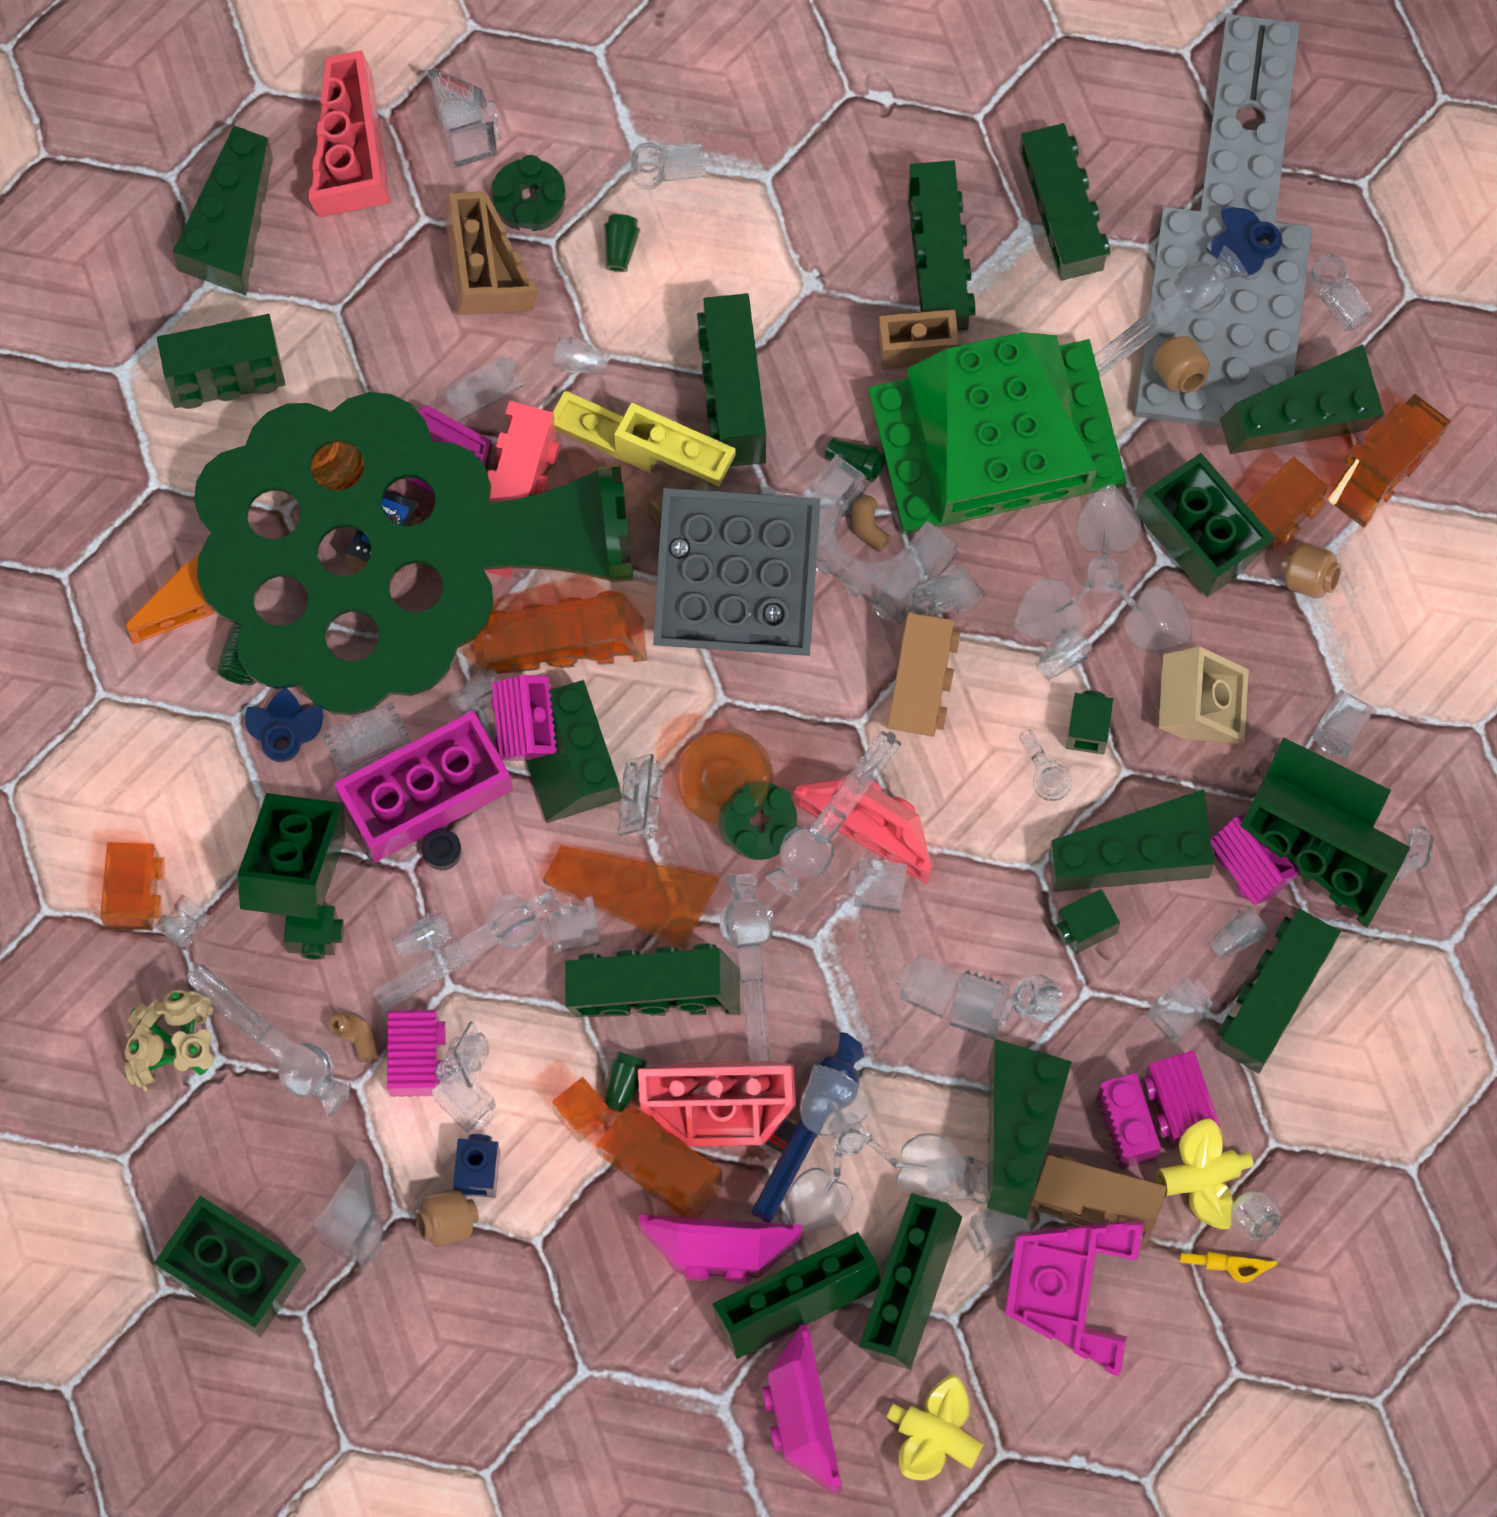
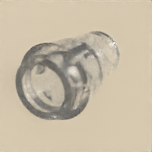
[552,335,610,376]
[1034,626,1093,681]
[448,667,502,717]
[1208,905,1268,961]
[392,911,454,959]

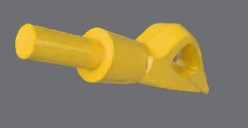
[1180,1251,1278,1283]

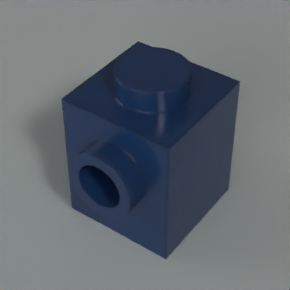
[453,1134,501,1198]

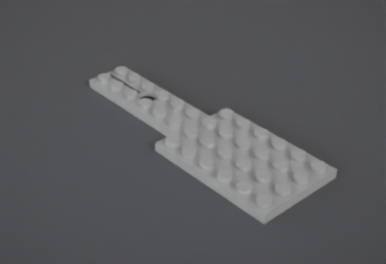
[1135,14,1312,429]

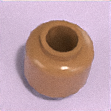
[1153,336,1210,393]
[1281,543,1342,599]
[415,1189,479,1247]

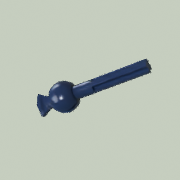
[751,1032,864,1223]

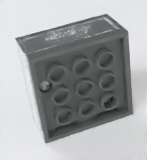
[653,487,821,656]

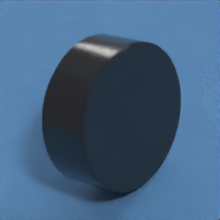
[422,829,462,870]

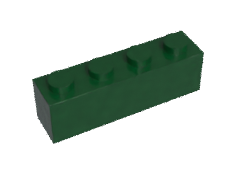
[1019,123,1110,281]
[1217,908,1341,1074]
[858,1193,963,1370]
[712,1232,881,1359]

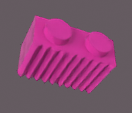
[491,675,557,761]
[1211,812,1299,906]
[387,1010,446,1097]
[1142,1051,1220,1147]
[1096,1073,1161,1169]

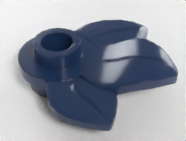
[1206,207,1282,276]
[245,688,324,762]

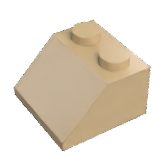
[1159,646,1249,744]

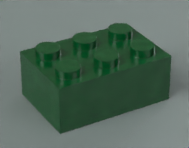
[156,313,286,409]
[237,793,346,919]
[153,1196,306,1338]

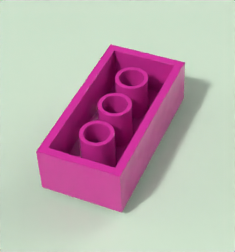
[334,710,513,863]

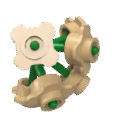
[124,990,214,1091]

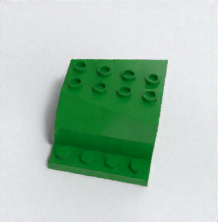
[867,332,1127,535]

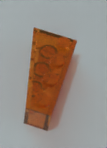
[475,591,647,674]

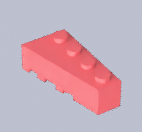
[308,50,391,218]
[484,400,561,578]

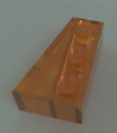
[1328,394,1451,528]
[596,1108,723,1218]

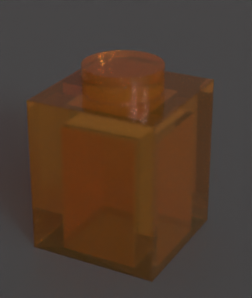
[551,1077,610,1143]

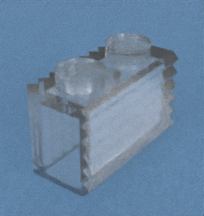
[321,702,412,779]
[949,970,1015,1040]

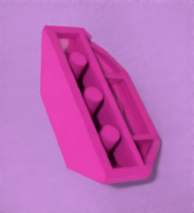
[639,1214,802,1283]
[762,1324,842,1493]

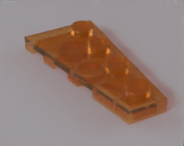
[543,845,720,950]

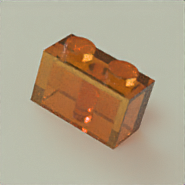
[1246,456,1328,551]
[100,842,165,931]

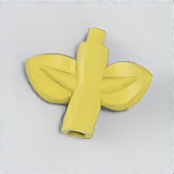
[1156,1118,1253,1229]
[886,1374,984,1480]

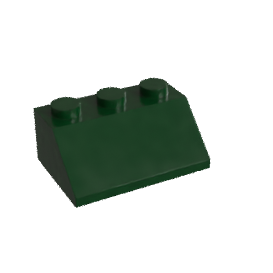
[1134,453,1275,598]
[526,679,621,823]
[1257,737,1391,827]

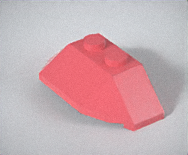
[793,774,932,884]
[638,1060,796,1146]

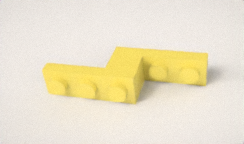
[553,390,736,487]

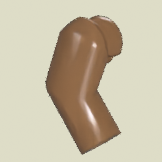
[851,495,891,552]
[328,1012,379,1063]

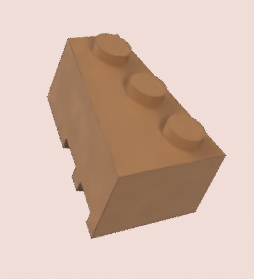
[445,191,538,315]
[888,613,961,737]
[1030,1154,1167,1249]

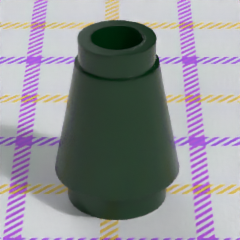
[604,214,641,272]
[825,438,884,482]
[602,1051,647,1114]

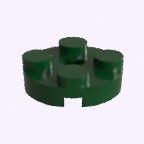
[491,155,566,231]
[719,780,797,860]

